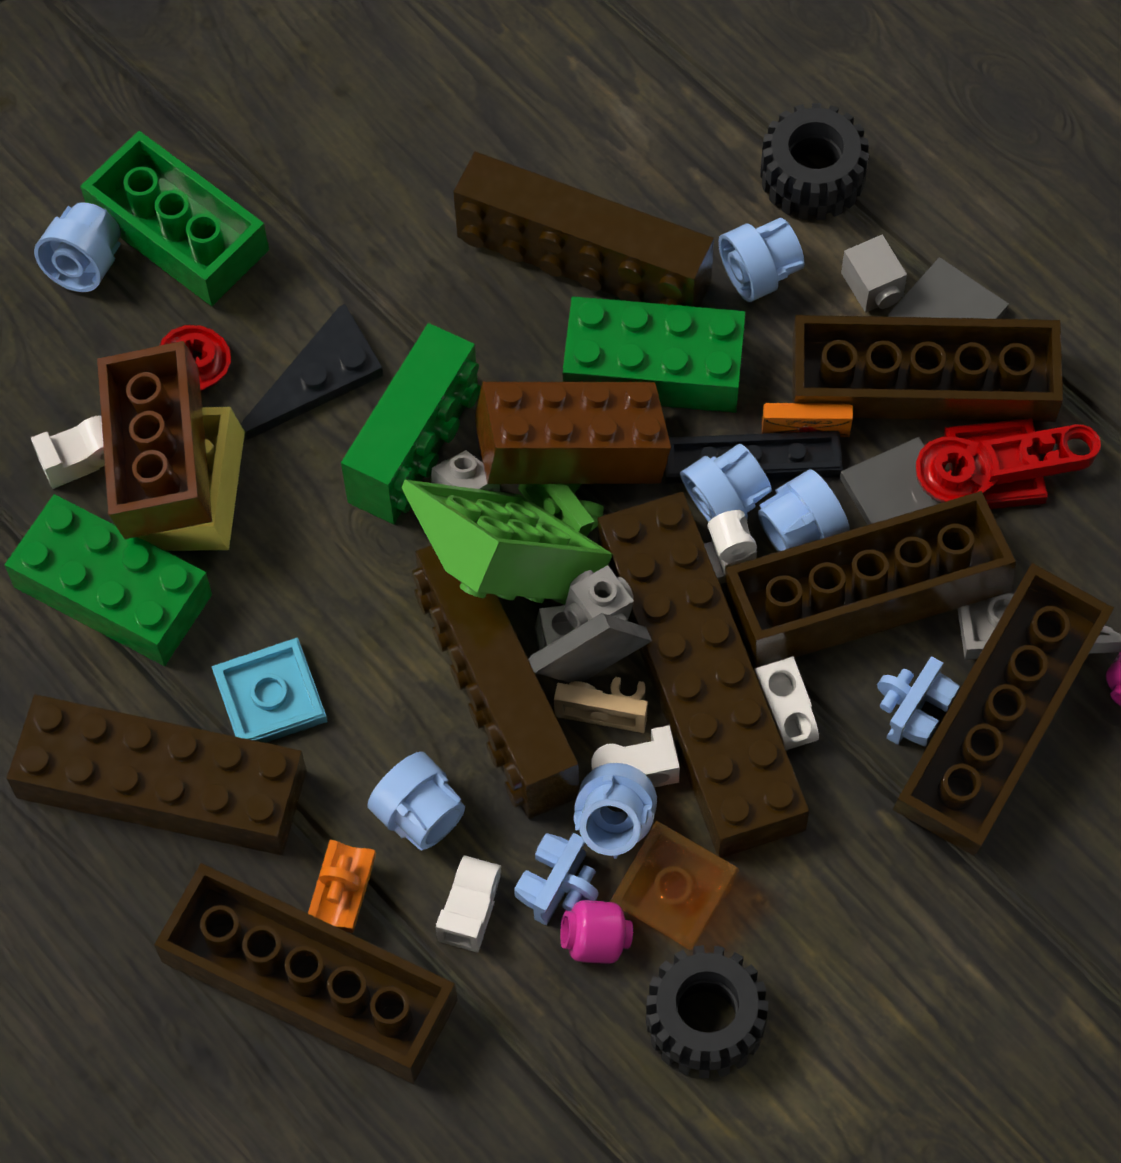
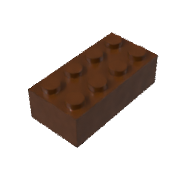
[97,341,212,539]
[475,382,671,484]

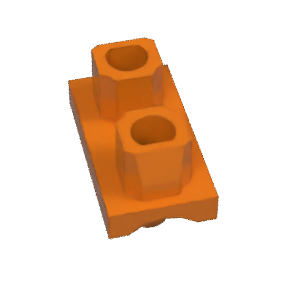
[308,840,376,933]

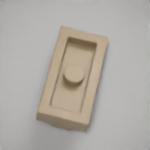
[554,677,648,733]

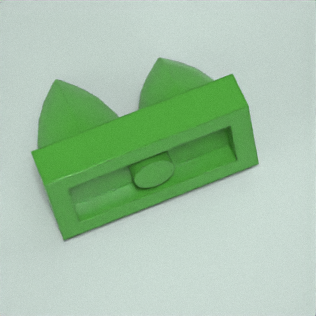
[518,484,604,537]

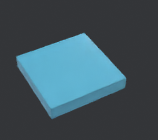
[212,637,327,743]

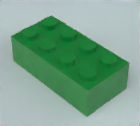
[80,131,269,307]
[562,296,746,413]
[341,323,481,525]
[4,494,212,667]

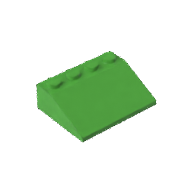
[401,480,613,605]

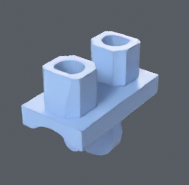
[877,656,960,747]
[514,833,599,926]

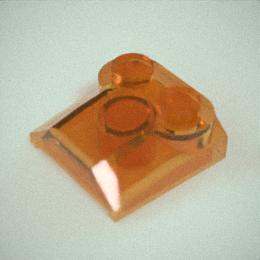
[610,821,740,951]

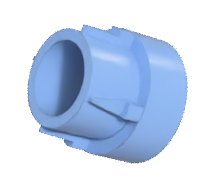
[34,203,121,292]
[718,218,805,302]
[680,444,772,522]
[758,469,850,552]
[367,751,465,851]
[574,763,657,859]

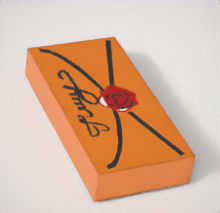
[762,403,853,437]

